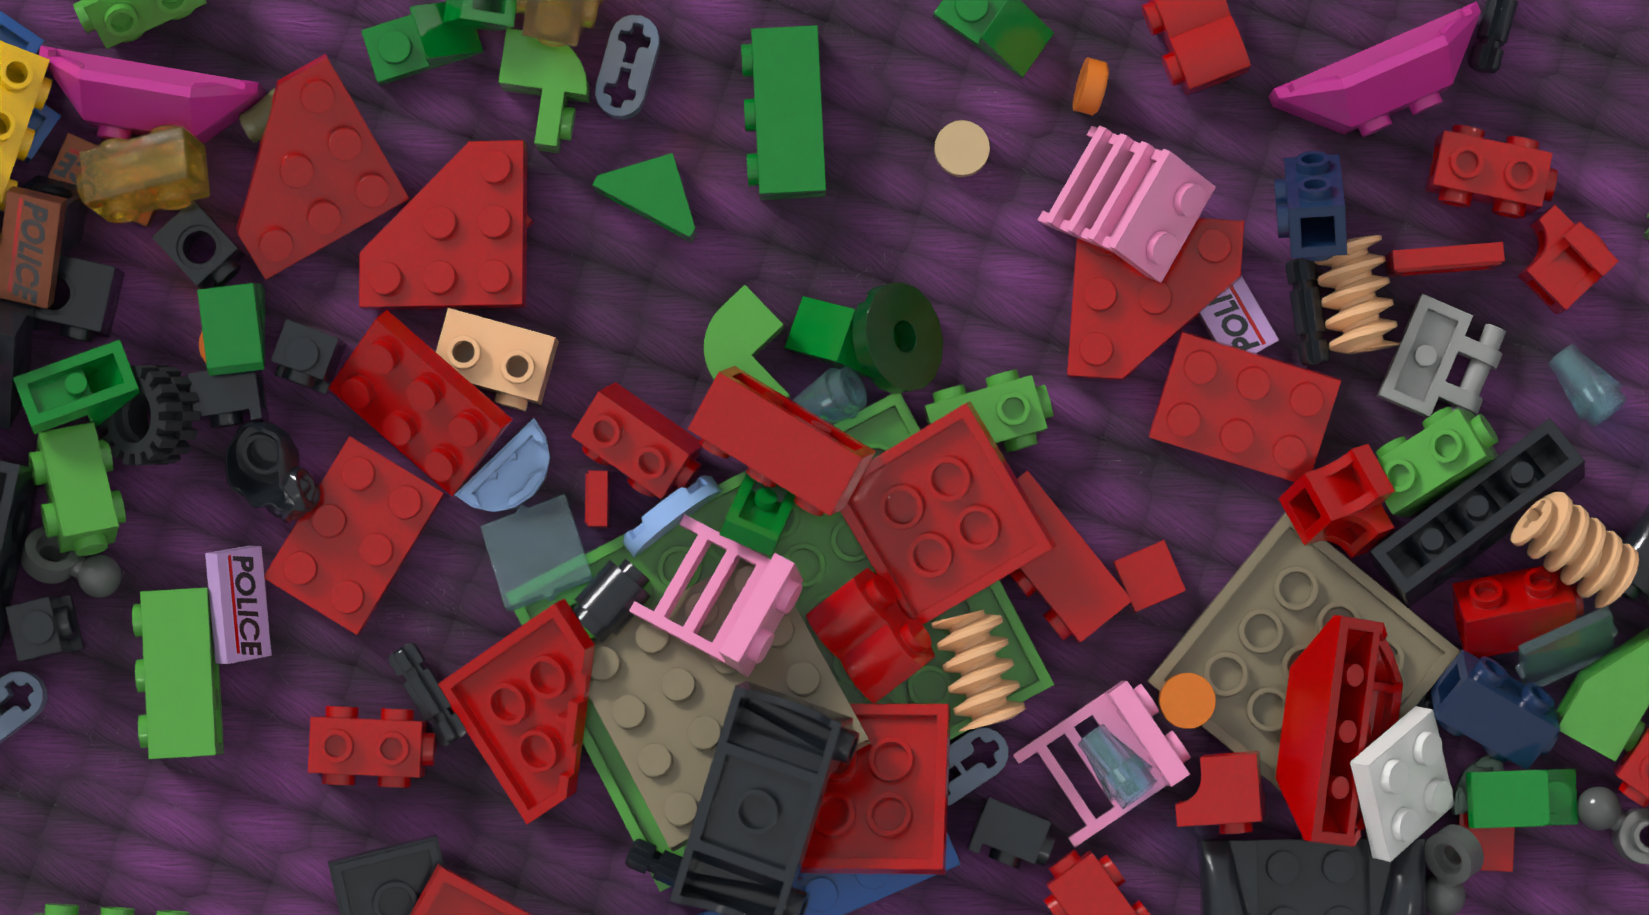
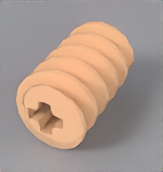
[1314,235,1400,354]
[1510,492,1639,608]
[931,610,1025,732]

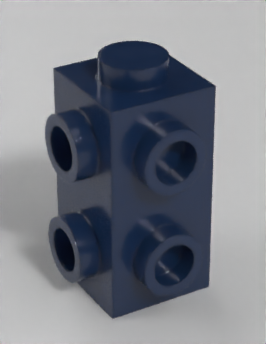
[1274,151,1347,261]
[1430,649,1560,770]

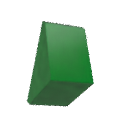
[592,153,697,243]
[197,283,265,376]
[785,296,901,379]

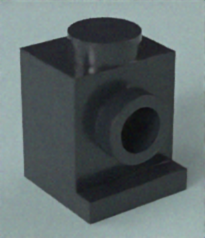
[271,319,346,395]
[186,370,270,429]
[5,595,85,662]
[966,796,1056,869]

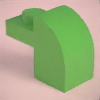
[499,28,590,154]
[704,285,790,399]

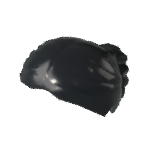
[225,420,321,523]

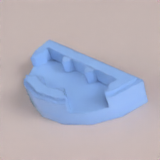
[455,418,550,512]
[623,475,722,558]

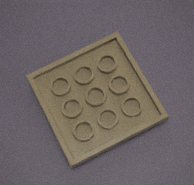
[1146,512,1460,793]
[589,551,871,852]

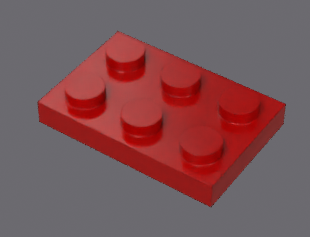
[328,310,513,497]
[1148,330,1341,482]
[264,436,446,635]

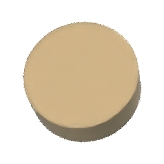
[934,120,990,177]

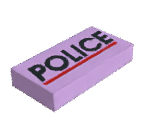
[1198,275,1279,353]
[205,546,272,664]

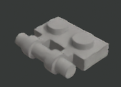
[1376,294,1506,418]

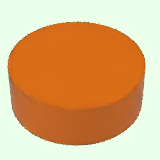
[1073,57,1109,115]
[1158,673,1216,729]

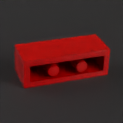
[688,366,876,516]
[1009,471,1133,643]

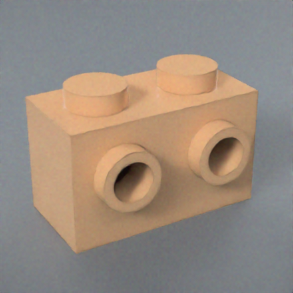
[436,308,559,411]

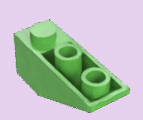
[1556,627,1649,762]

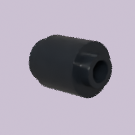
[573,558,651,643]

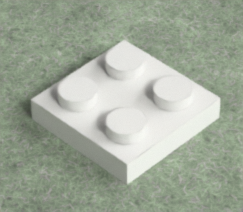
[1350,706,1454,862]

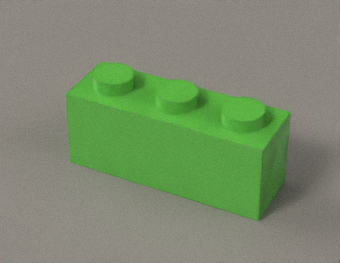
[132,588,224,759]

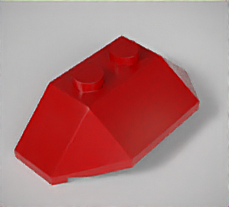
[1275,615,1403,847]

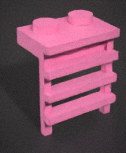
[1038,126,1216,283]
[629,514,803,678]
[1013,681,1191,847]

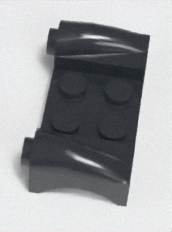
[669,681,859,915]
[1197,838,1426,915]

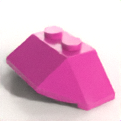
[1268,1,1481,137]
[39,46,266,152]

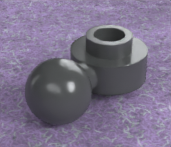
[21,526,122,598]
[1577,786,1649,864]
[1425,824,1484,915]

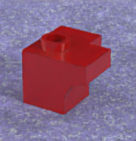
[1518,205,1619,315]
[1278,444,1395,558]
[1175,751,1267,834]

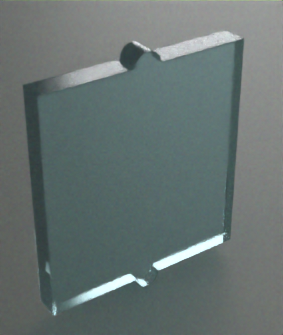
[480,494,593,612]
[1515,606,1618,687]

